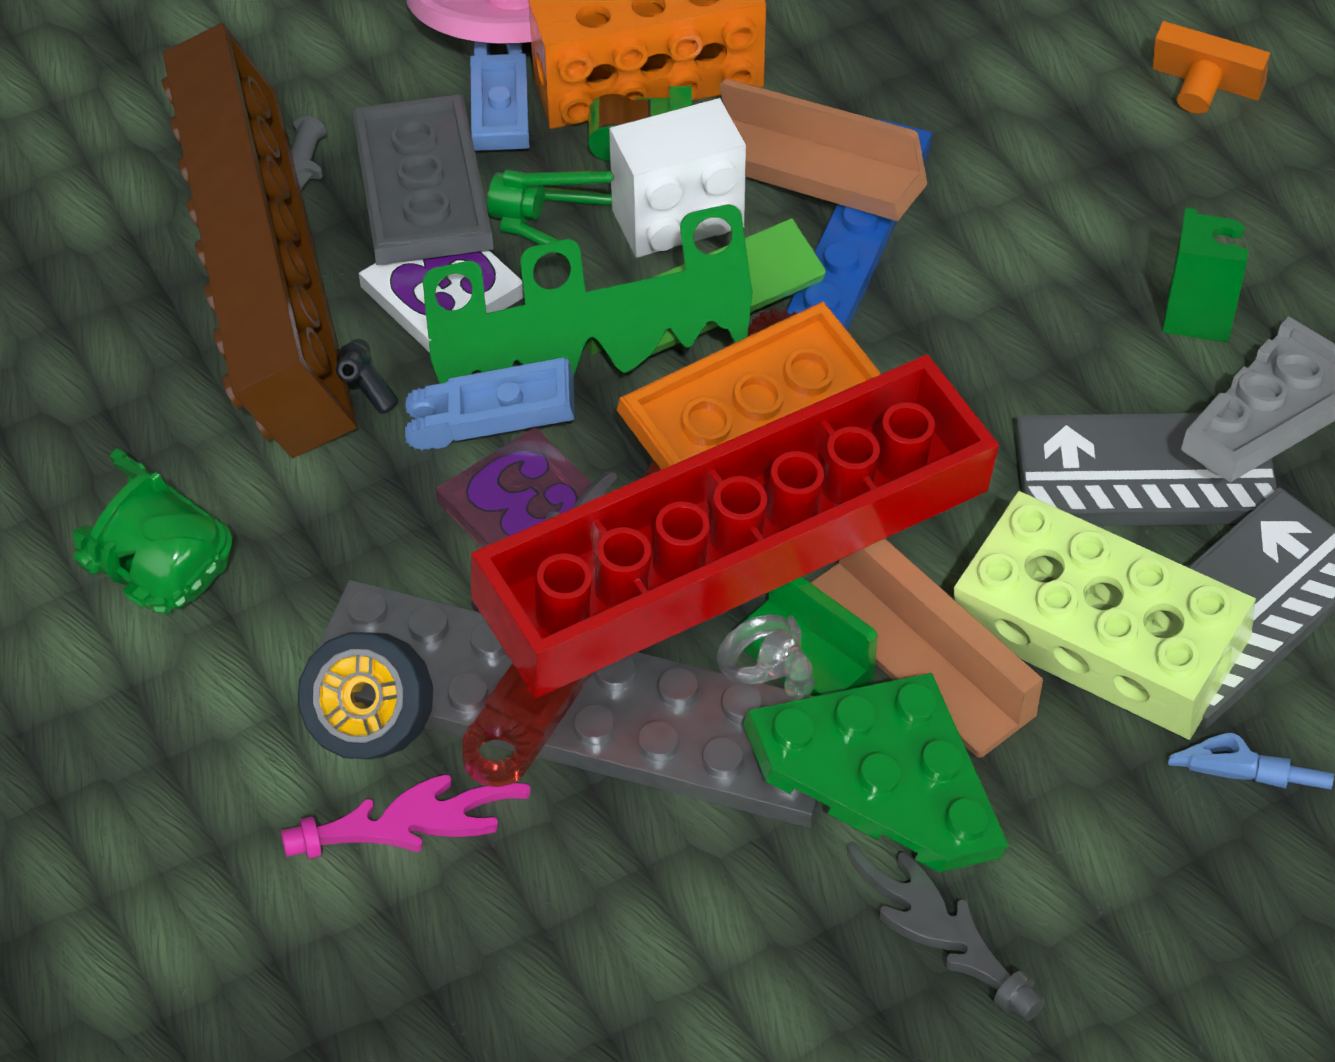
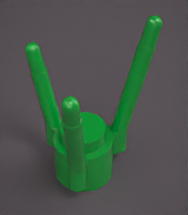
[487,169,614,257]

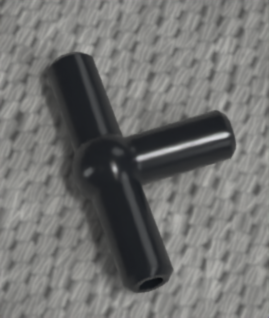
[336,339,398,414]

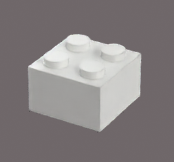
[609,98,746,258]

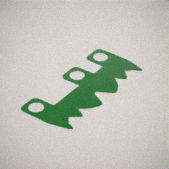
[423,204,753,384]

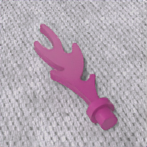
[280,775,530,859]

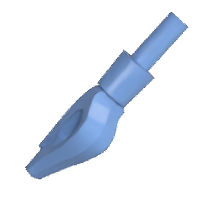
[1168,733,1334,790]

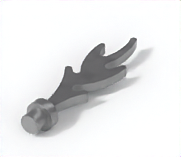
[847,843,1045,1022]

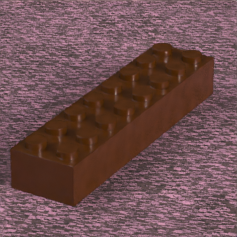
[162,22,357,459]

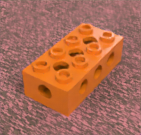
[528,0,766,129]

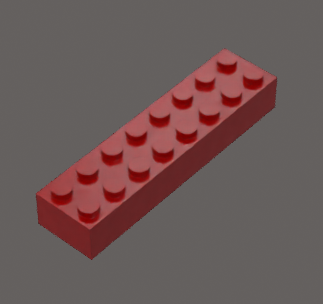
[471,354,999,699]

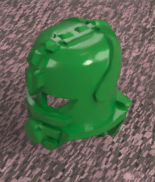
[72,448,232,614]

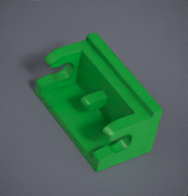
[1162,207,1249,343]

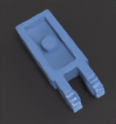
[470,41,529,151]
[405,357,575,451]

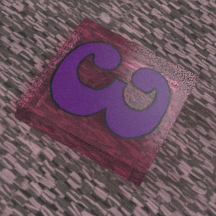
[435,427,592,548]

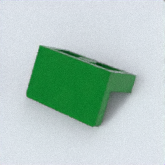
[734,577,878,697]

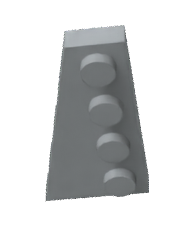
[1181,316,1335,482]

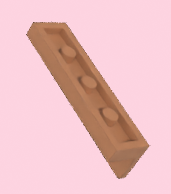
[719,79,927,221]
[811,539,1043,757]

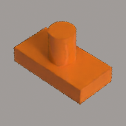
[1153,21,1271,114]

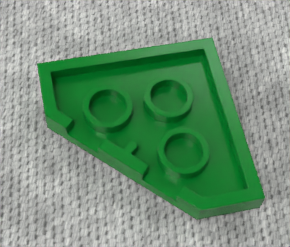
[743,673,1009,873]

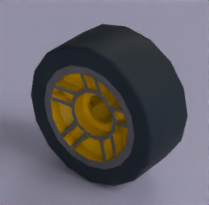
[298,632,433,760]

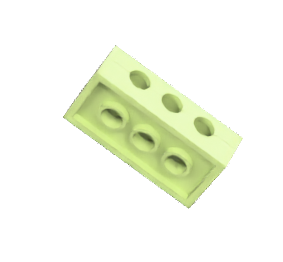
[954,491,1256,740]

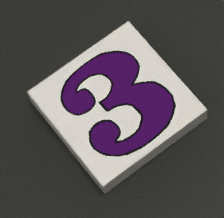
[359,250,524,353]

